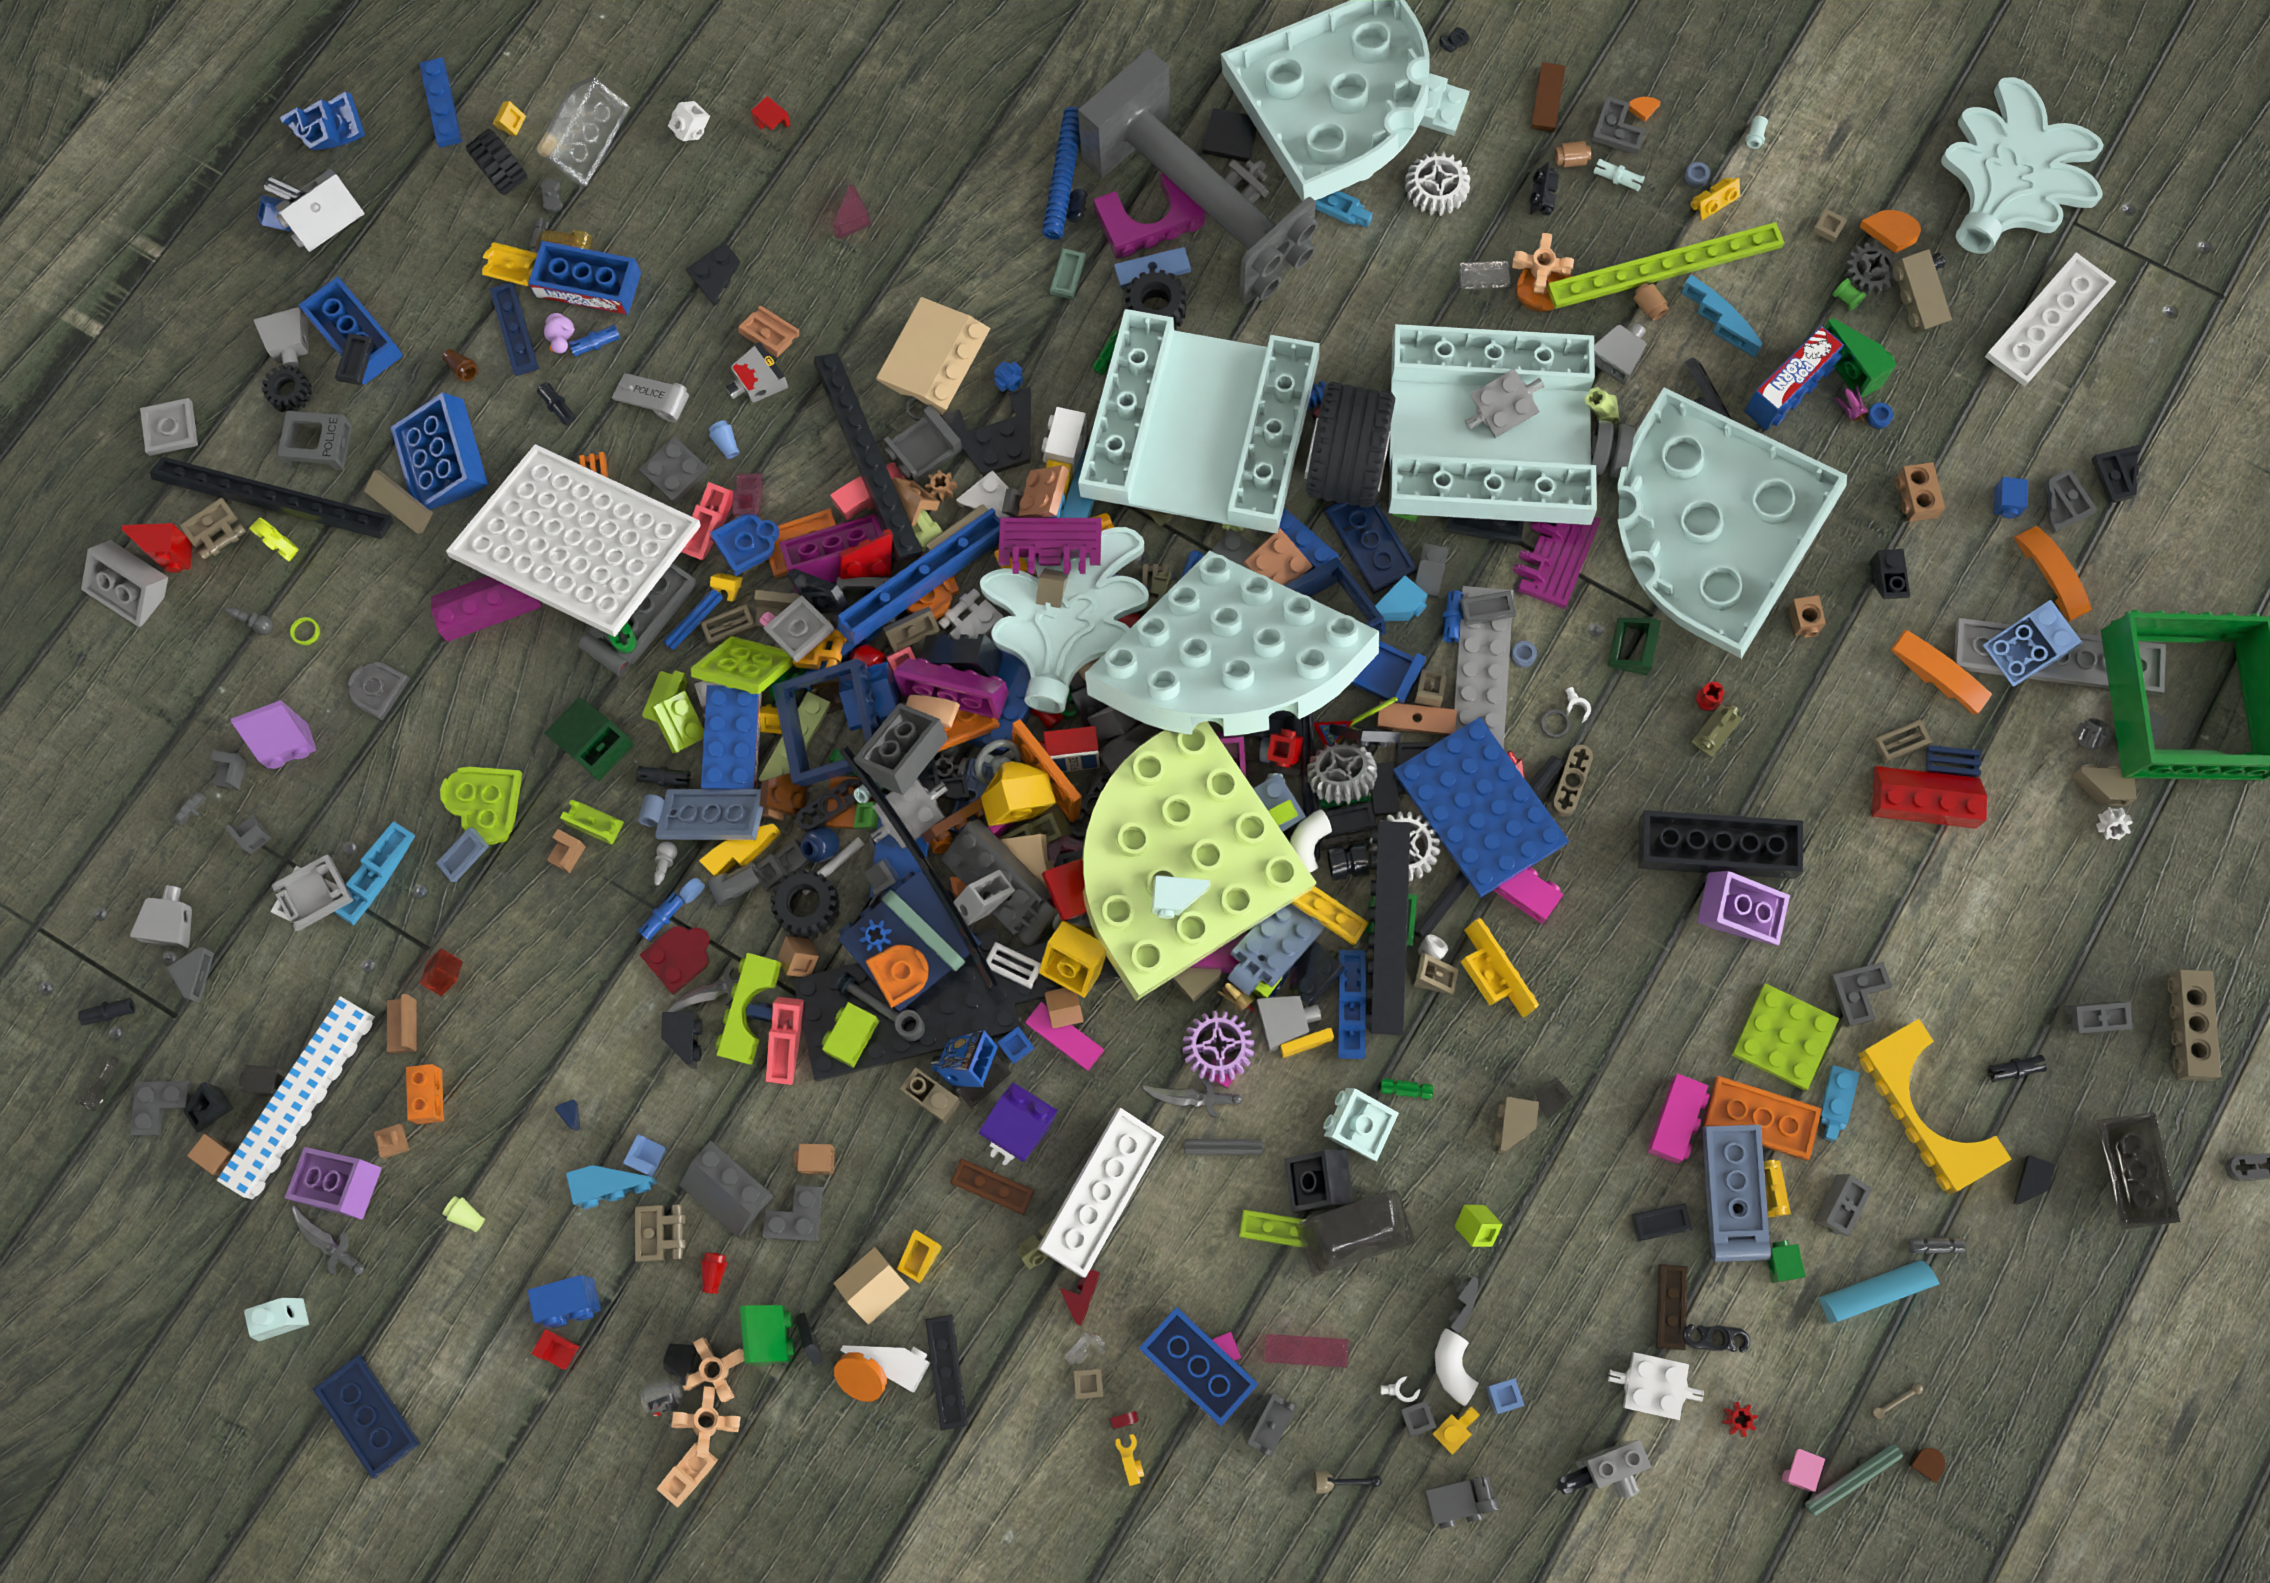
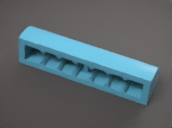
[1818,1260,1940,1324]

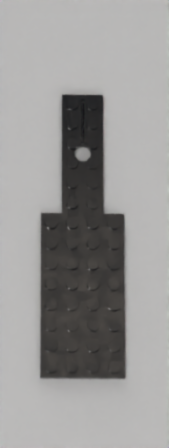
[793,928,1121,1082]

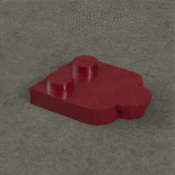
[640,926,710,995]

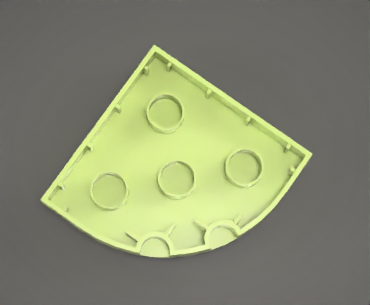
[1081,721,1316,1001]

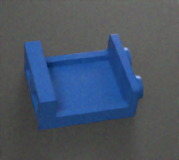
[1350,641,1426,704]

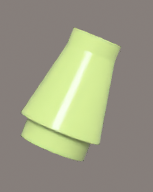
[442,1196,485,1232]

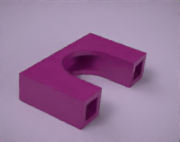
[1094,173,1205,259]

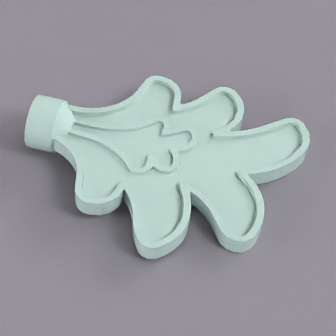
[1941,77,2103,254]
[980,527,1149,714]

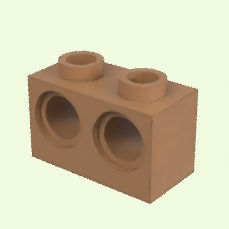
[1895,462,1945,522]

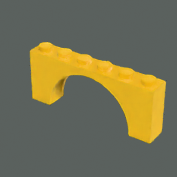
[1858,1019,2011,1194]

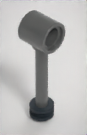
[835,972,925,1041]

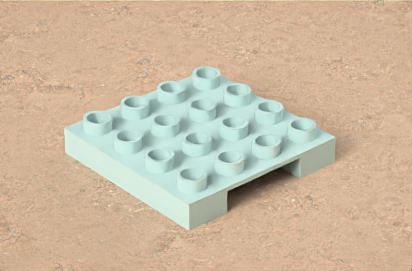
[1078,309,1320,534]
[1388,324,1597,525]

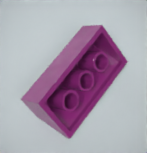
[779,514,892,593]
[431,576,542,642]
[893,658,1009,720]

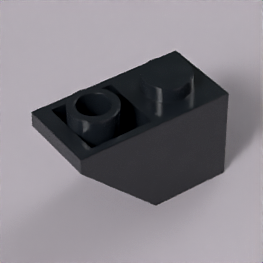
[1870,549,1910,599]
[661,1012,703,1069]

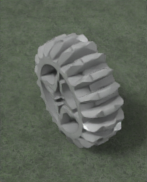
[1307,741,1377,805]

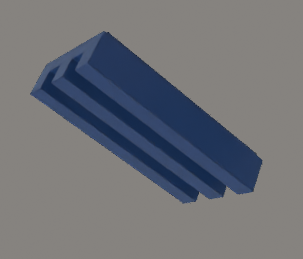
[1926,745,1981,777]

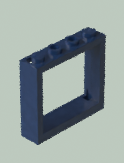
[1284,557,1386,638]
[773,659,882,787]

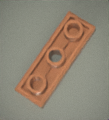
[1377,701,1457,736]

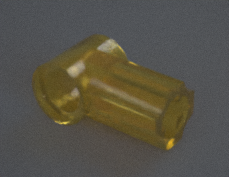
[541,230,593,250]

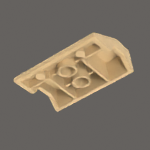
[876,297,991,415]

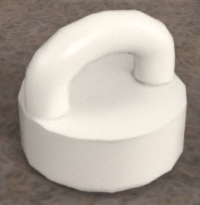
[1418,935,1448,960]

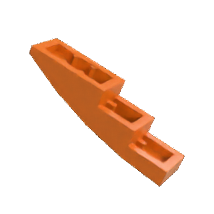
[1890,630,1992,714]

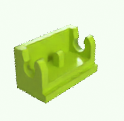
[560,800,624,845]

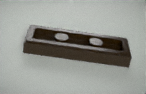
[1656,1264,1688,1351]

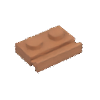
[738,305,799,358]

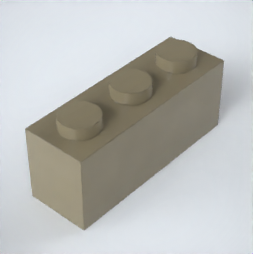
[1892,249,1952,333]

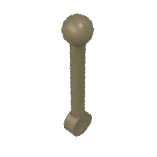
[1872,1383,1923,1419]

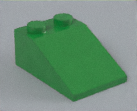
[1824,318,1896,399]
[740,1305,795,1367]

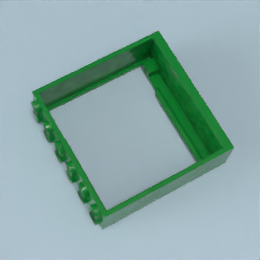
[2100,610,2270,781]

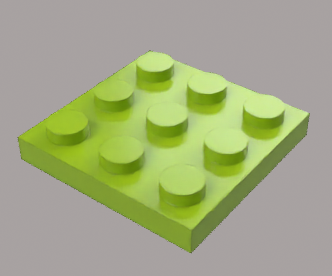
[691,636,794,694]
[1732,983,1839,1091]

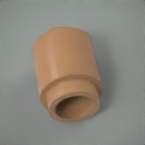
[1555,141,1591,168]
[1634,283,1669,321]

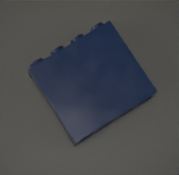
[838,871,981,1012]

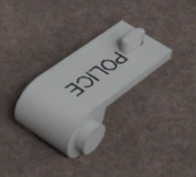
[612,373,689,423]

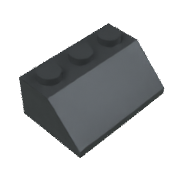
[854,703,948,795]
[679,1141,775,1238]

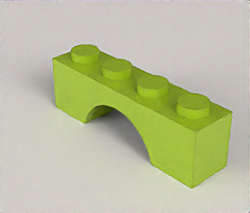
[716,953,782,1065]

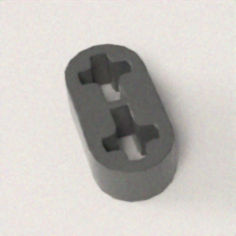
[2226,1153,2270,1181]

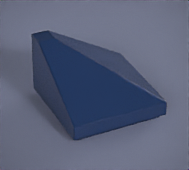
[555,1099,581,1131]

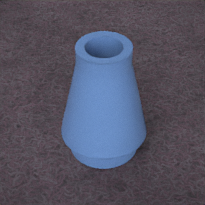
[708,420,740,459]

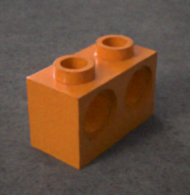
[406,1064,444,1124]

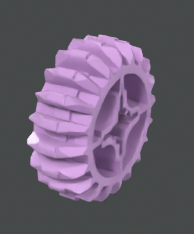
[1183,1011,1254,1083]

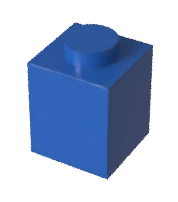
[1993,477,2028,519]

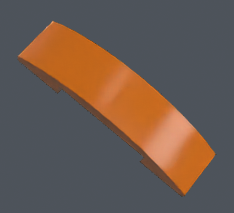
[2014,526,2092,622]

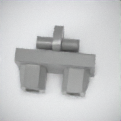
[1225,159,1270,204]

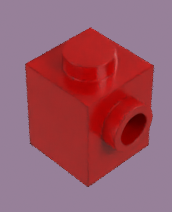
[1267,729,1303,767]

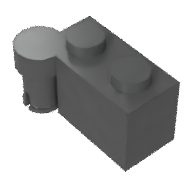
[1423,1475,1500,1529]

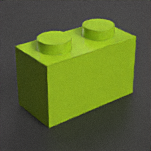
[822,1002,879,1068]

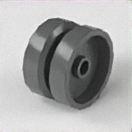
[1590,420,1635,479]

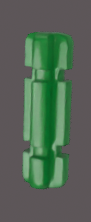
[1093,330,1119,375]
[1381,1078,1434,1099]

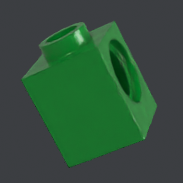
[1767,1240,1806,1283]

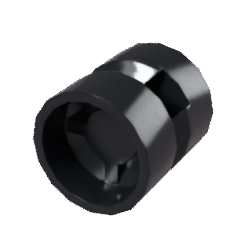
[1327,842,1369,881]

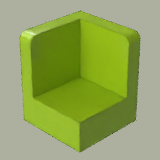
[1455,1205,1503,1247]

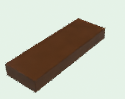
[1531,62,1566,132]
[950,1158,1035,1216]

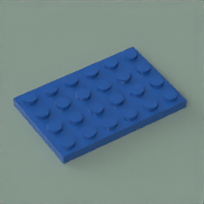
[1393,717,1569,898]

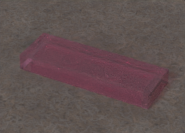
[1265,1334,1349,1368]

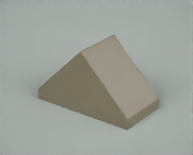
[1036,568,1069,608]
[1414,669,1447,708]
[1413,953,1459,995]
[1170,968,1221,1004]

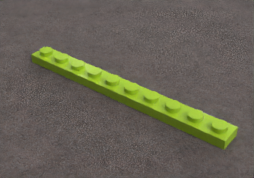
[1547,222,1785,309]

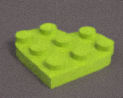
[440,767,523,845]

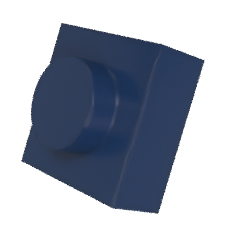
[746,1001,773,1023]

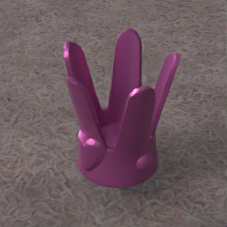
[1834,385,1869,423]

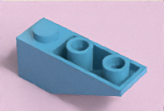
[566,1165,658,1209]

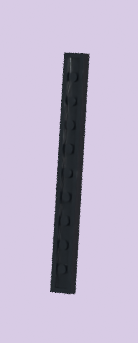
[813,353,922,562]
[150,456,393,539]

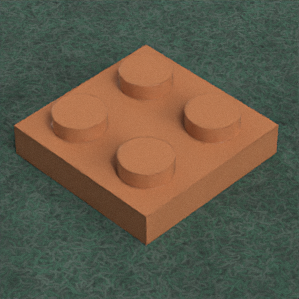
[1017,465,1069,518]
[1242,528,1313,586]

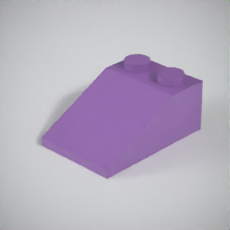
[231,700,316,769]
[1697,871,1790,946]
[285,1147,382,1220]

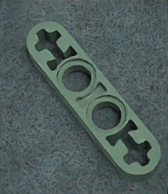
[881,890,965,972]

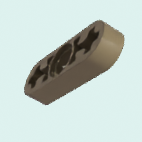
[1552,745,1593,817]

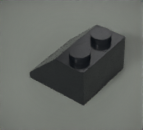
[1285,1150,1353,1213]

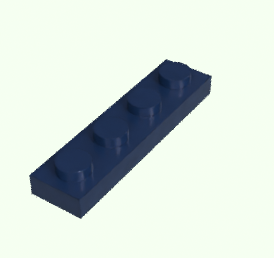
[489,282,539,376]

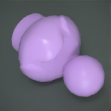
[544,313,575,354]

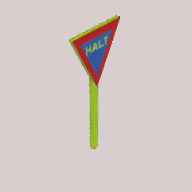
[1313,697,1398,747]

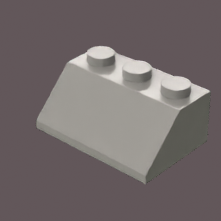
[81,540,168,627]

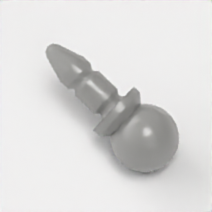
[654,841,677,886]

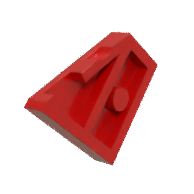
[839,529,893,579]

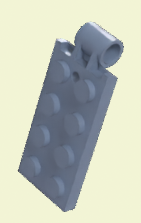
[638,789,764,840]
[1227,903,1327,996]

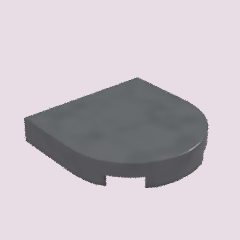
[348,662,410,721]

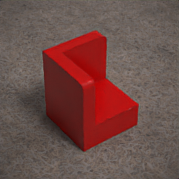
[750,96,791,130]
[531,1329,580,1370]

